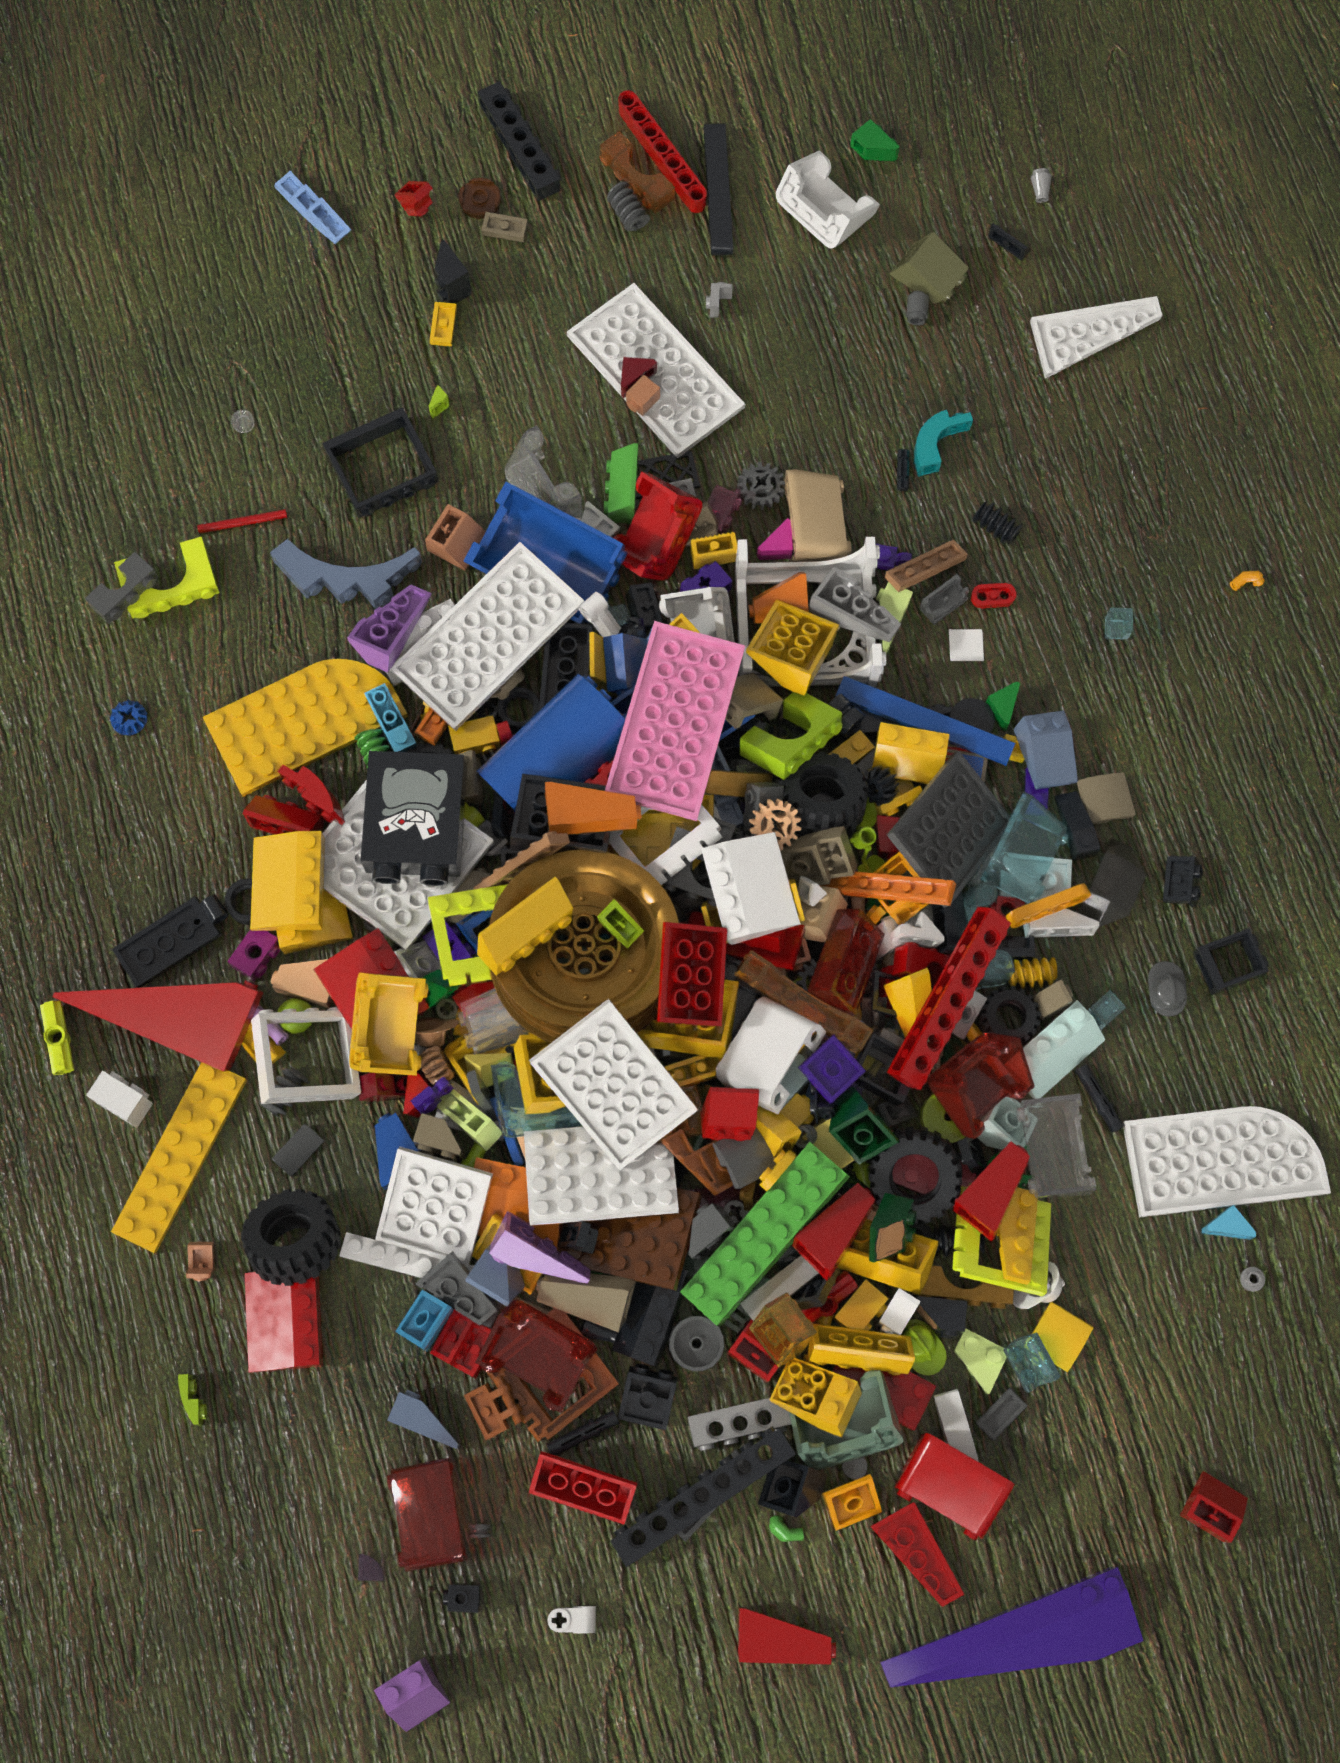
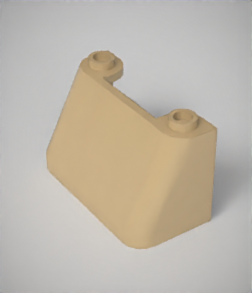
[784,469,851,562]

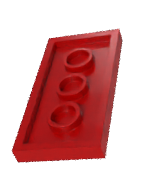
[832,1365,936,1431]

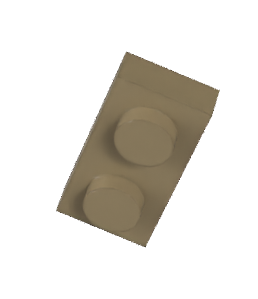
[481,212,528,242]

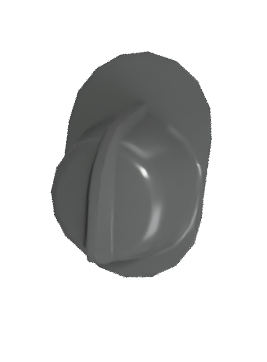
[1148,961,1187,1017]

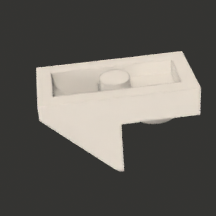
[891,912,944,948]

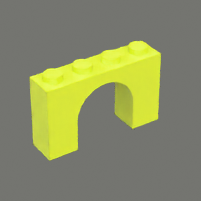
[114,537,220,619]

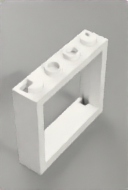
[251,1007,361,1104]

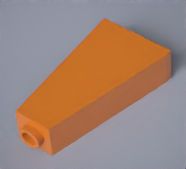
[545,782,641,835]

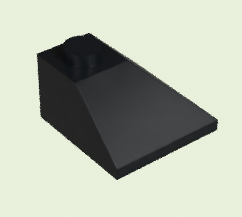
[758,1460,828,1518]

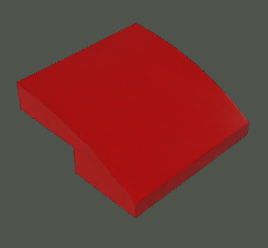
[430,1309,500,1379]

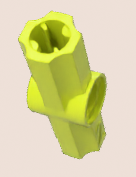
[40,1001,75,1075]

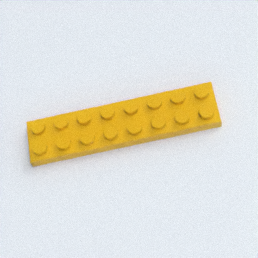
[111,1062,247,1254]

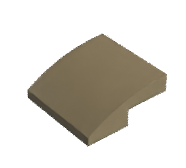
[1077,772,1136,824]

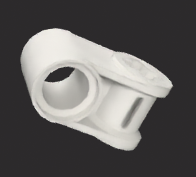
[547,1606,596,1633]

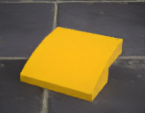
[1025,1302,1094,1372]

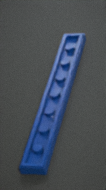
[835,676,1015,766]

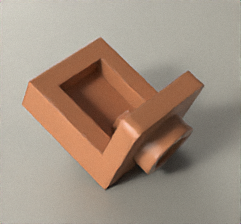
[186,1242,215,1281]

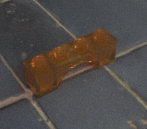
[599,131,675,214]

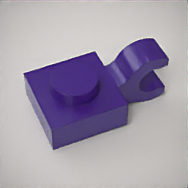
[875,544,912,570]

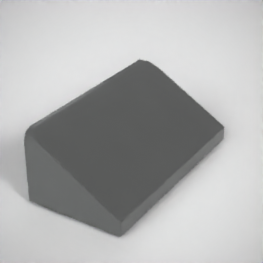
[272,1124,325,1177]

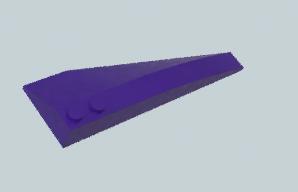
[880,1567,1143,1688]

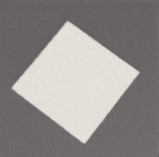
[949,629,984,661]

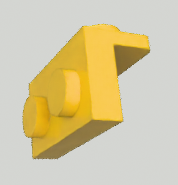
[874,779,923,816]

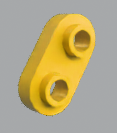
[759,1149,797,1191]

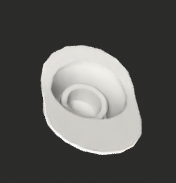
[1013,1261,1065,1309]

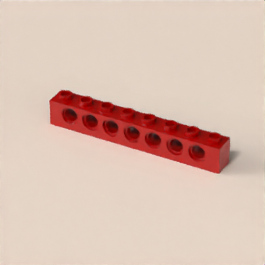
[887,907,1011,1090]

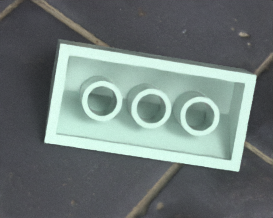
[1005,1000,1105,1102]

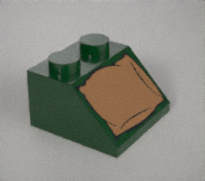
[869,1193,917,1262]

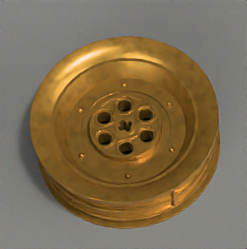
[489,850,679,1043]

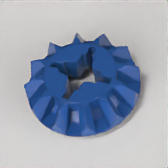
[109,699,147,735]

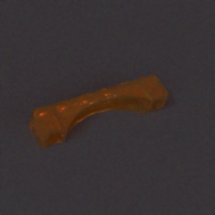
[733,950,873,1053]

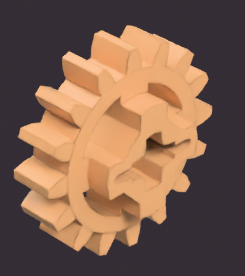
[749,798,801,851]

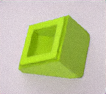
[429,385,450,418]

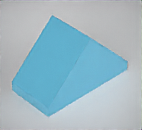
[1202,1205,1256,1240]

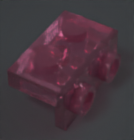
[708,484,743,535]

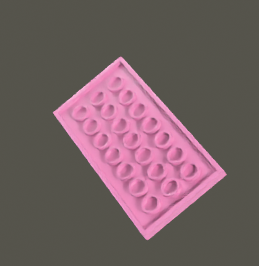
[605,621,745,821]

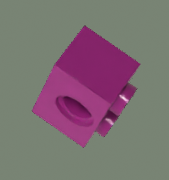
[227,930,281,982]

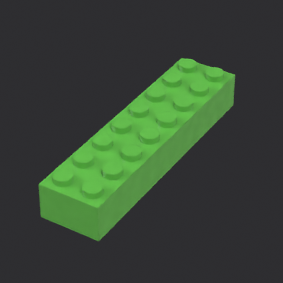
[680,1142,850,1326]

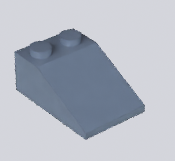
[1013,710,1078,790]

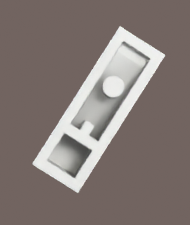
[1023,900,1099,938]
[877,1288,921,1335]

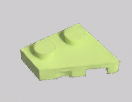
[954,1328,1009,1394]

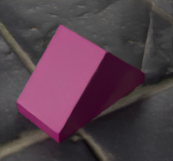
[757,518,793,560]

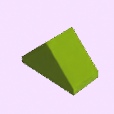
[597,899,644,949]

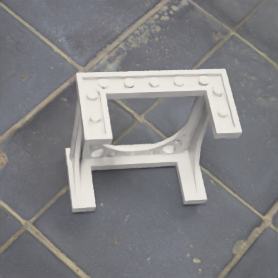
[735,537,886,687]

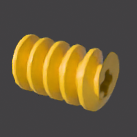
[1006,957,1057,989]

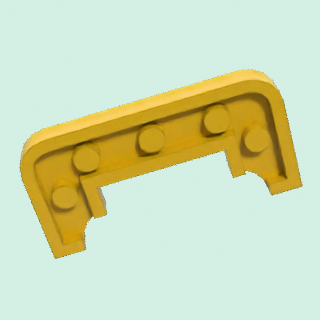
[349,973,428,1076]

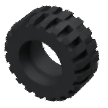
[779,752,869,836]
[869,1126,962,1224]
[241,1189,341,1286]

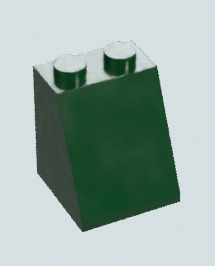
[829,1086,899,1164]

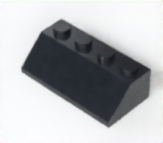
[612,1269,691,1367]

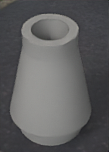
[1031,168,1052,203]

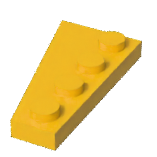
[997,1188,1038,1285]

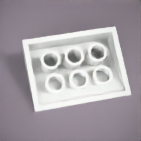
[701,832,801,945]

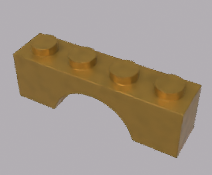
[912,1266,1014,1309]

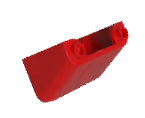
[613,471,703,581]
[893,1433,1015,1541]

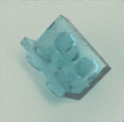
[1003,1332,1061,1393]

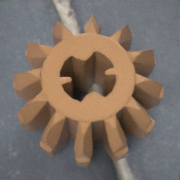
[419,1046,455,1086]

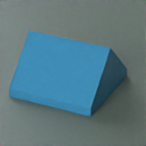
[395,1290,454,1352]

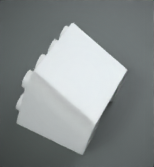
[716,996,826,1114]

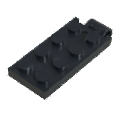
[112,894,229,988]

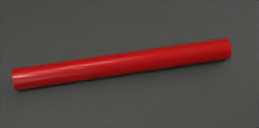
[197,509,287,534]

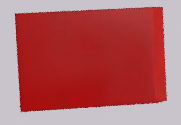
[403,1069,433,1118]

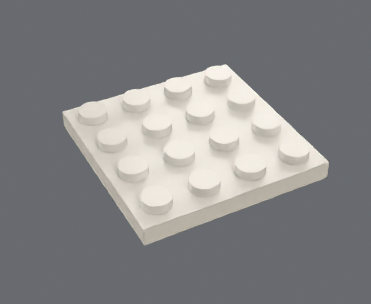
[375,1147,493,1267]

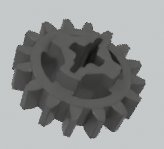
[737,462,785,510]

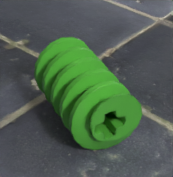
[354,729,390,768]

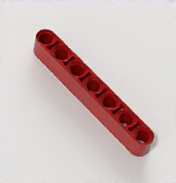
[618,90,707,213]

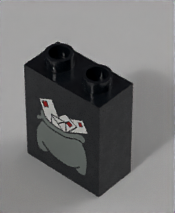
[360,751,467,886]

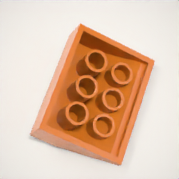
[474,1157,563,1250]

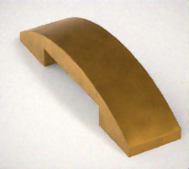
[705,769,773,797]

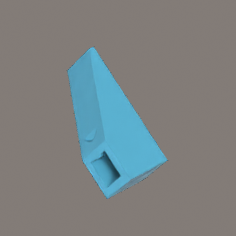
[364,683,416,752]

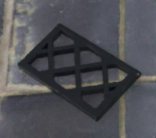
[636,451,701,500]

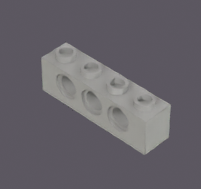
[687,1398,791,1451]

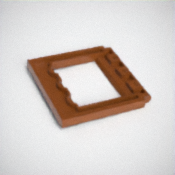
[485,1308,619,1442]

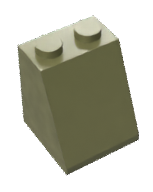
[889,232,969,304]

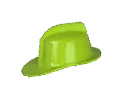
[901,1319,947,1375]

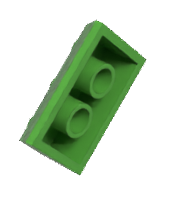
[604,443,638,524]

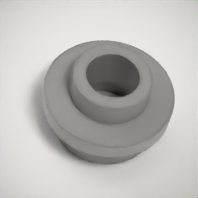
[1240,1267,1265,1292]

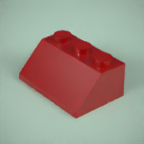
[242,795,325,835]

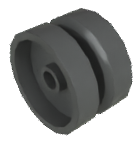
[668,1316,724,1371]

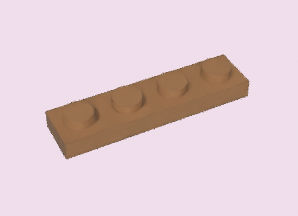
[885,540,968,592]

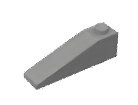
[809,566,901,642]

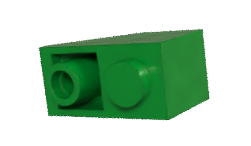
[850,119,900,161]

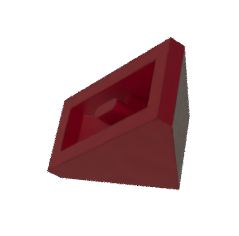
[621,357,657,398]

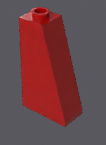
[953,1141,1030,1242]
[793,1183,875,1281]
[738,1607,836,1665]

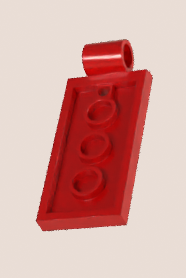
[687,912,806,970]

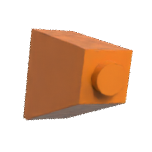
[748,572,809,624]

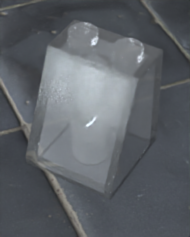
[457,988,529,1055]

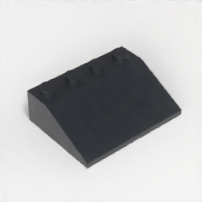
[510,774,611,855]

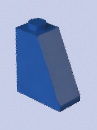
[603,633,648,697]
[375,1113,419,1190]

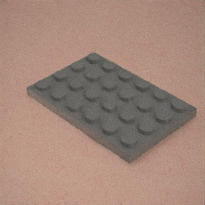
[887,751,1014,907]

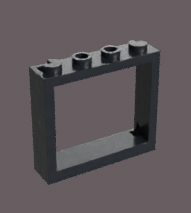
[322,407,439,518]

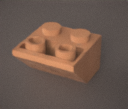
[425,504,486,571]

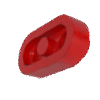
[970,583,1016,609]

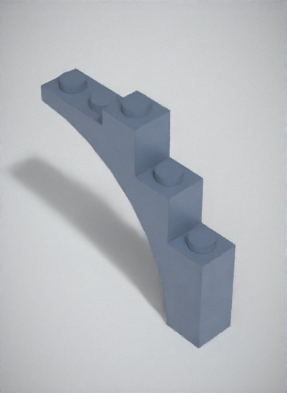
[270,539,422,609]

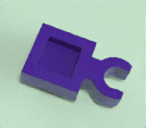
[411,1077,454,1114]

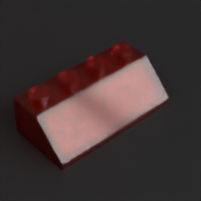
[808,909,885,1016]

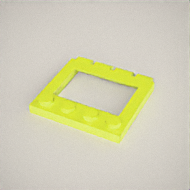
[428,884,508,987]
[952,1183,1051,1296]

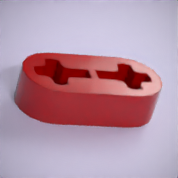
[496,721,512,746]

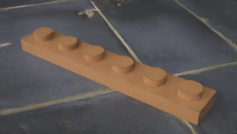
[473,831,570,889]

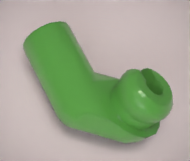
[769,1515,804,1542]

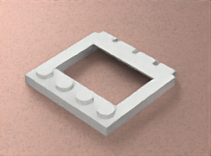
[609,804,723,885]

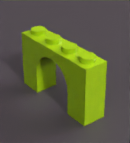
[740,692,842,780]

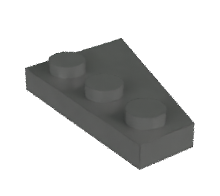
[415,1251,500,1325]

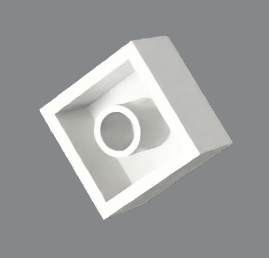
[86,1071,153,1128]

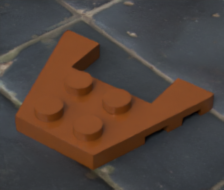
[661,1129,733,1196]

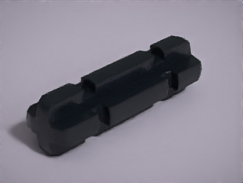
[897,449,910,491]

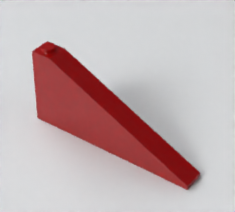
[52,980,264,1072]

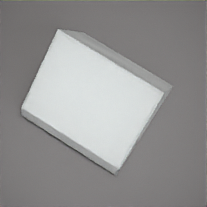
[798,876,827,906]

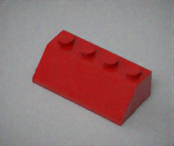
[529,1451,637,1525]

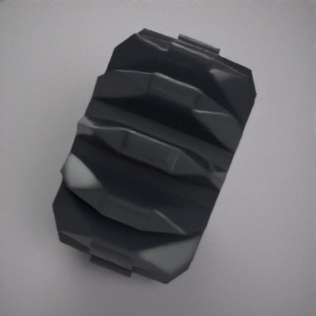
[864,765,900,806]

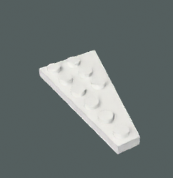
[1030,296,1162,379]

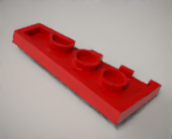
[870,1502,964,1607]

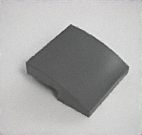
[712,1128,776,1189]

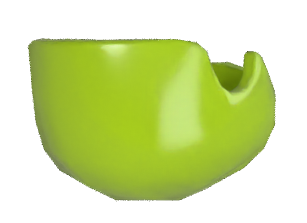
[277,998,312,1034]

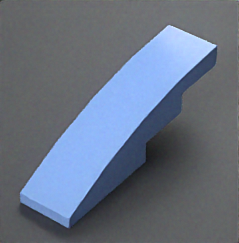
[274,171,351,244]

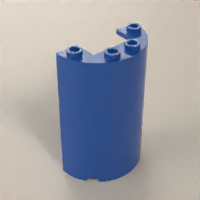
[463,482,627,624]
[477,674,627,810]

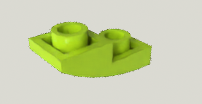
[178,1374,207,1426]

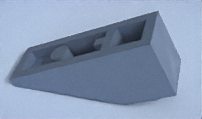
[387,1390,460,1450]

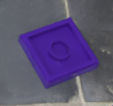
[798,1035,866,1104]

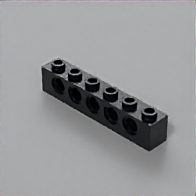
[477,81,562,201]

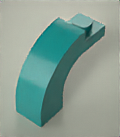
[913,410,973,476]

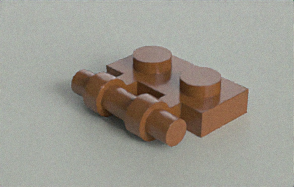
[464,1375,524,1440]

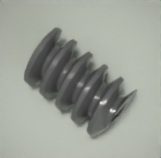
[607,182,650,231]
[258,1065,310,1118]

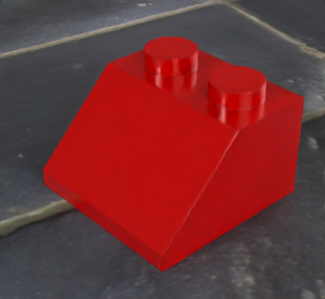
[700,1087,759,1141]

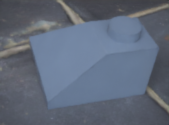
[465,1244,525,1306]

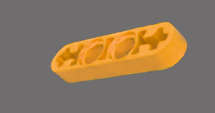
[1006,883,1091,928]

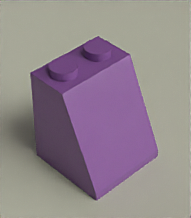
[374,1657,451,1732]

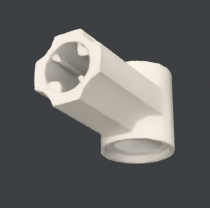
[579,592,621,637]

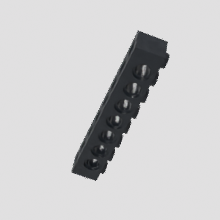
[610,1426,797,1568]

